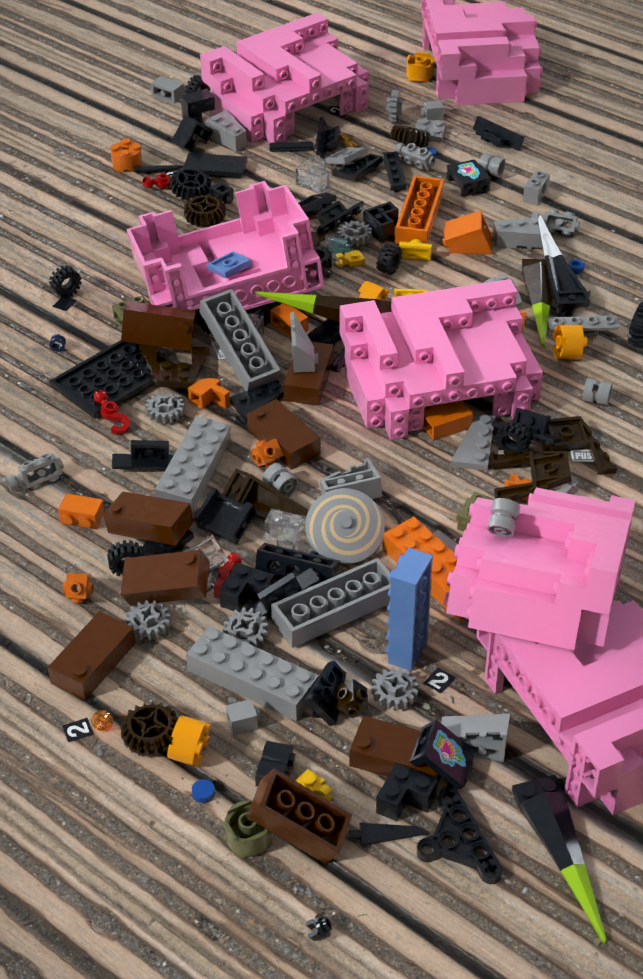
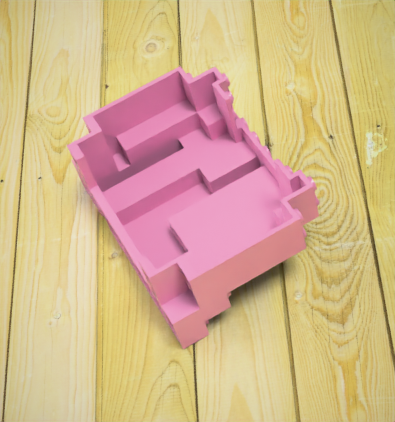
[421,0,543,105]
[200,13,369,143]
[127,181,325,310]
[340,279,543,440]
[444,488,636,650]
[476,600,643,815]

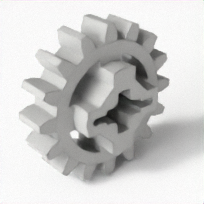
[386,90,403,122]
[338,221,372,247]
[145,392,185,424]
[125,600,171,640]
[223,607,269,647]
[371,667,419,711]

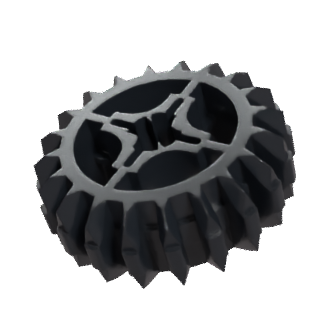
[170,167,211,201]
[628,301,643,348]

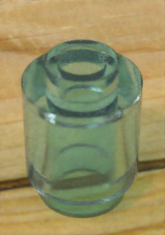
[326,237,351,255]

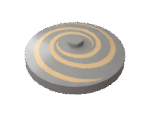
[305,488,385,566]

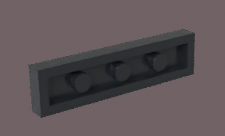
[383,151,406,191]

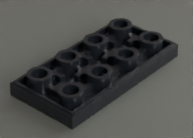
[184,153,248,179]

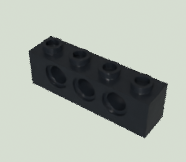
[255,543,340,584]

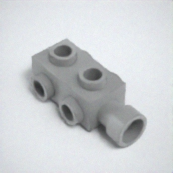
[395,142,436,171]
[531,209,580,236]
[5,453,64,491]

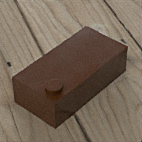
[121,301,196,351]
[283,342,334,406]
[247,399,321,470]
[103,491,194,546]
[120,550,210,606]
[48,611,136,700]
[349,716,441,785]
[247,768,352,864]

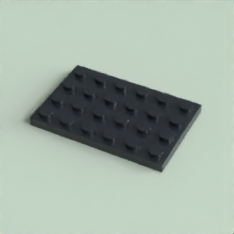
[49,340,174,419]

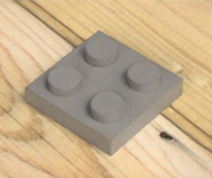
[415,118,447,142]
[325,147,367,166]

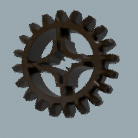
[390,125,431,147]
[184,194,226,228]
[120,702,178,757]

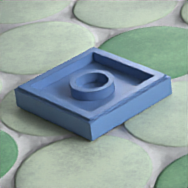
[206,251,253,279]

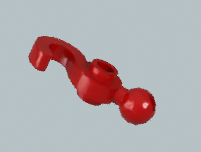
[142,173,171,189]
[94,390,130,435]
[213,553,242,598]

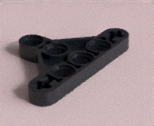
[416,787,502,884]

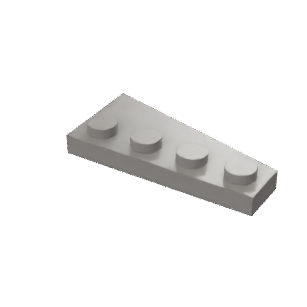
[450,414,495,471]

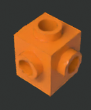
[251,438,284,468]
[63,573,94,603]

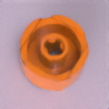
[110,138,142,172]

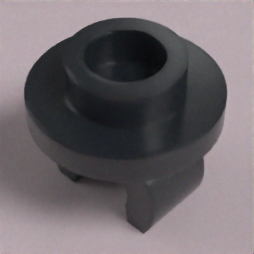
[306,914,332,941]

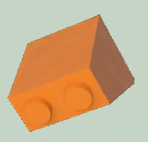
[443,210,492,254]

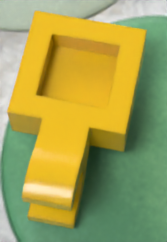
[335,250,365,267]
[295,769,333,801]

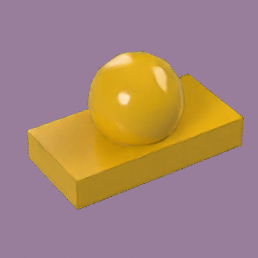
[399,239,432,261]

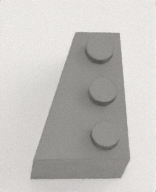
[205,109,247,152]
[492,217,544,251]
[320,458,382,499]
[441,714,510,762]

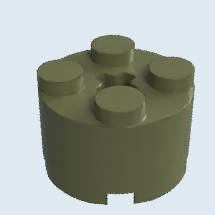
[224,801,272,858]

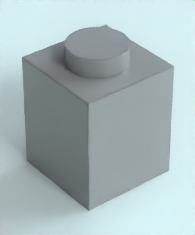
[421,100,444,121]
[226,699,261,736]

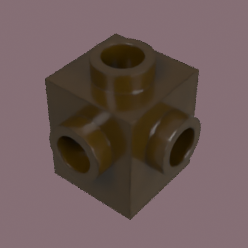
[337,679,368,718]

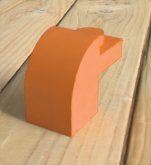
[188,378,230,409]

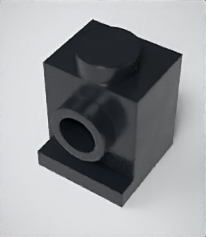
[209,181,234,204]

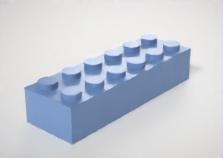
[386,548,433,671]

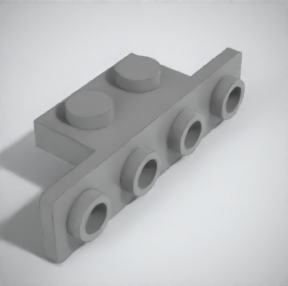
[548,315,619,336]

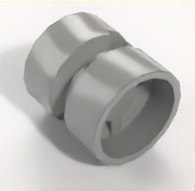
[479,153,506,178]
[582,378,613,406]
[263,463,298,497]
[487,498,520,537]

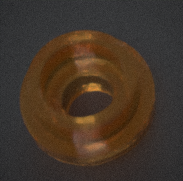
[91,710,113,731]

